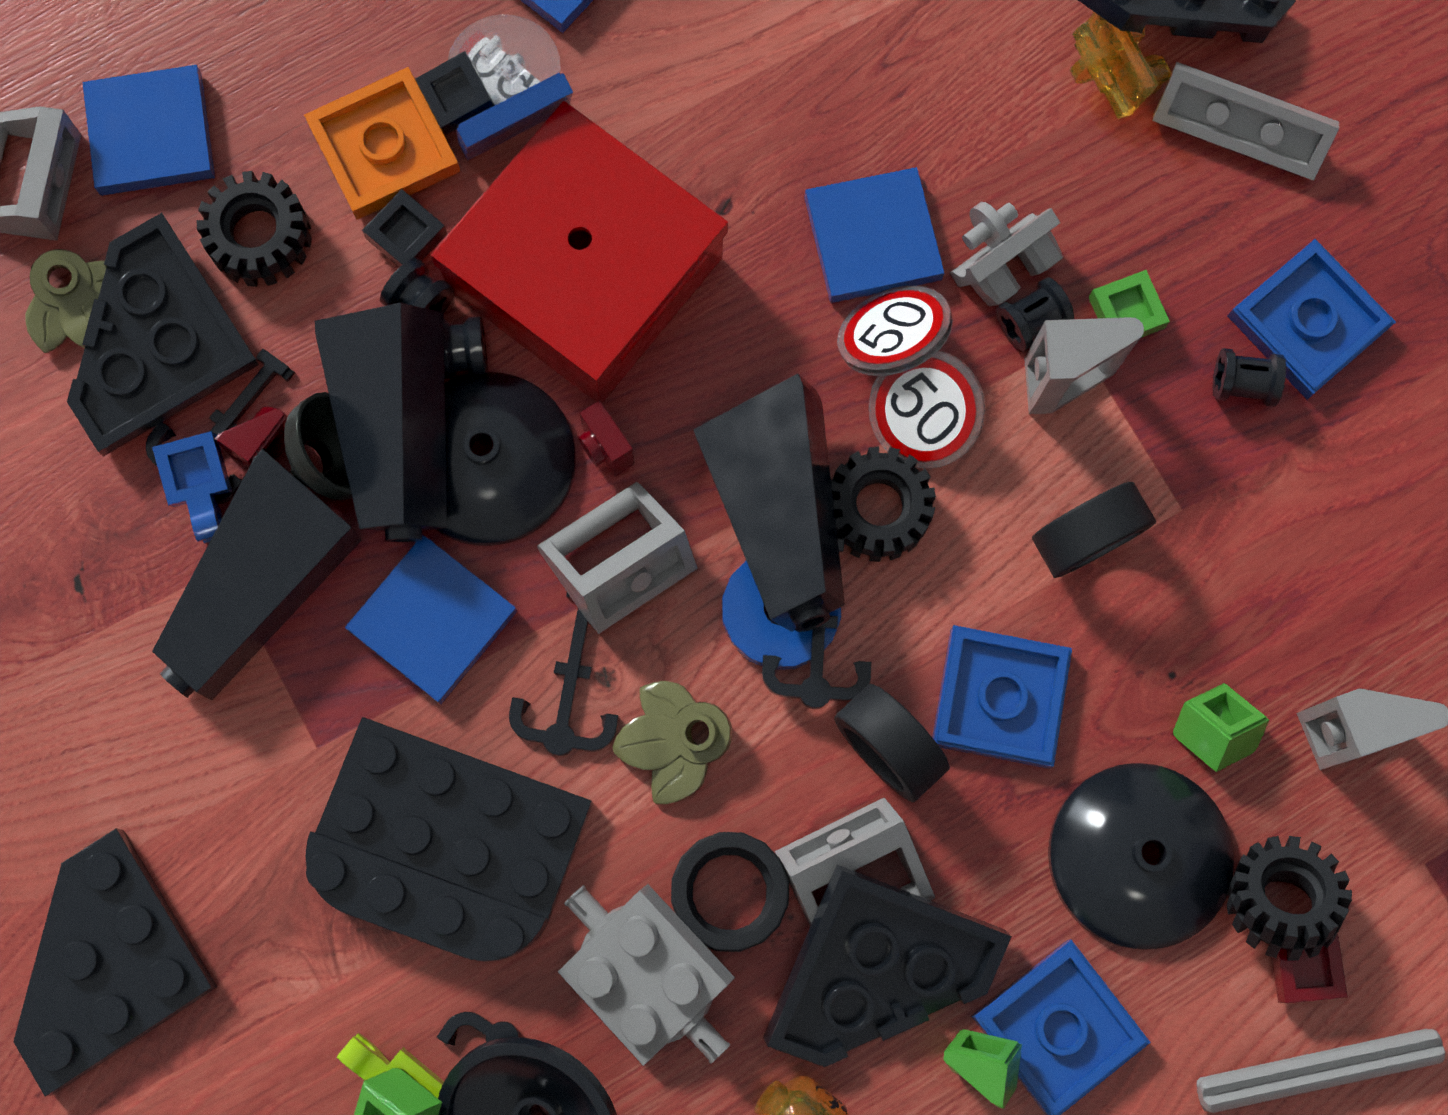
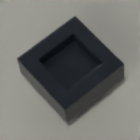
[415,51,495,135]
[362,189,447,267]

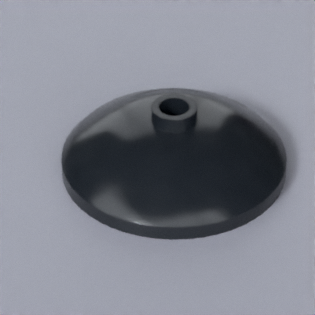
[434,372,576,546]
[1048,763,1234,950]
[438,1037,617,1115]

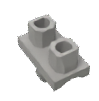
[950,202,1063,307]

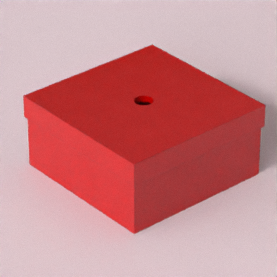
[431,101,728,403]

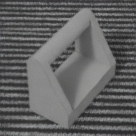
[0,106,81,241]
[1024,317,1144,414]
[537,482,698,634]
[1297,688,1448,770]
[774,798,935,926]

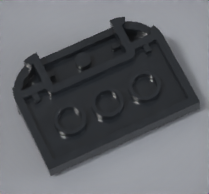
[305,717,593,961]

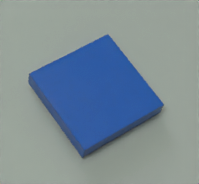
[82,65,215,196]
[457,73,573,161]
[804,167,944,303]
[1227,239,1396,400]
[345,535,518,705]
[932,625,1072,769]
[971,940,1151,1115]

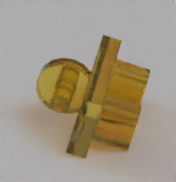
[1070,12,1172,119]

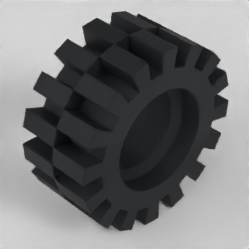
[196,171,312,287]
[831,446,936,562]
[1227,836,1352,961]

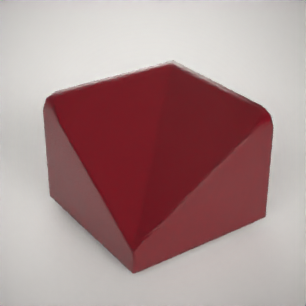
[214,406,287,468]

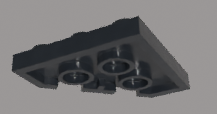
[1078,0,1296,43]
[67,212,259,457]
[13,828,217,1097]
[763,864,1012,1067]

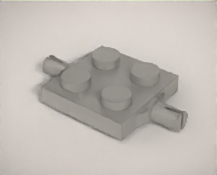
[558,884,735,1066]

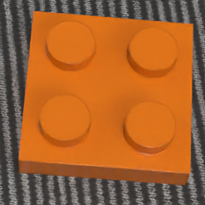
[304,67,461,220]

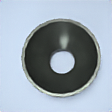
[284,392,352,501]

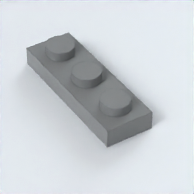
[1152,62,1339,181]

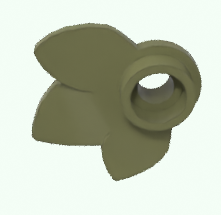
[25,249,106,353]
[613,681,732,804]

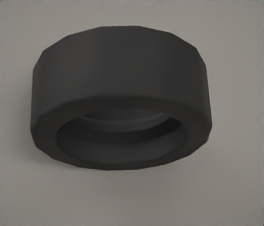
[1032,482,1156,578]
[834,684,950,802]
[671,832,789,952]

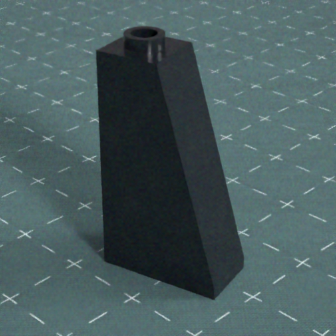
[315,303,447,542]
[693,373,845,632]
[152,450,362,700]

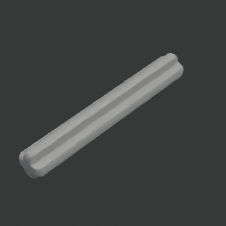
[1196,1029,1445,1113]

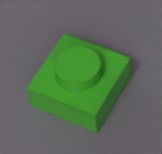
[1088,270,1170,338]

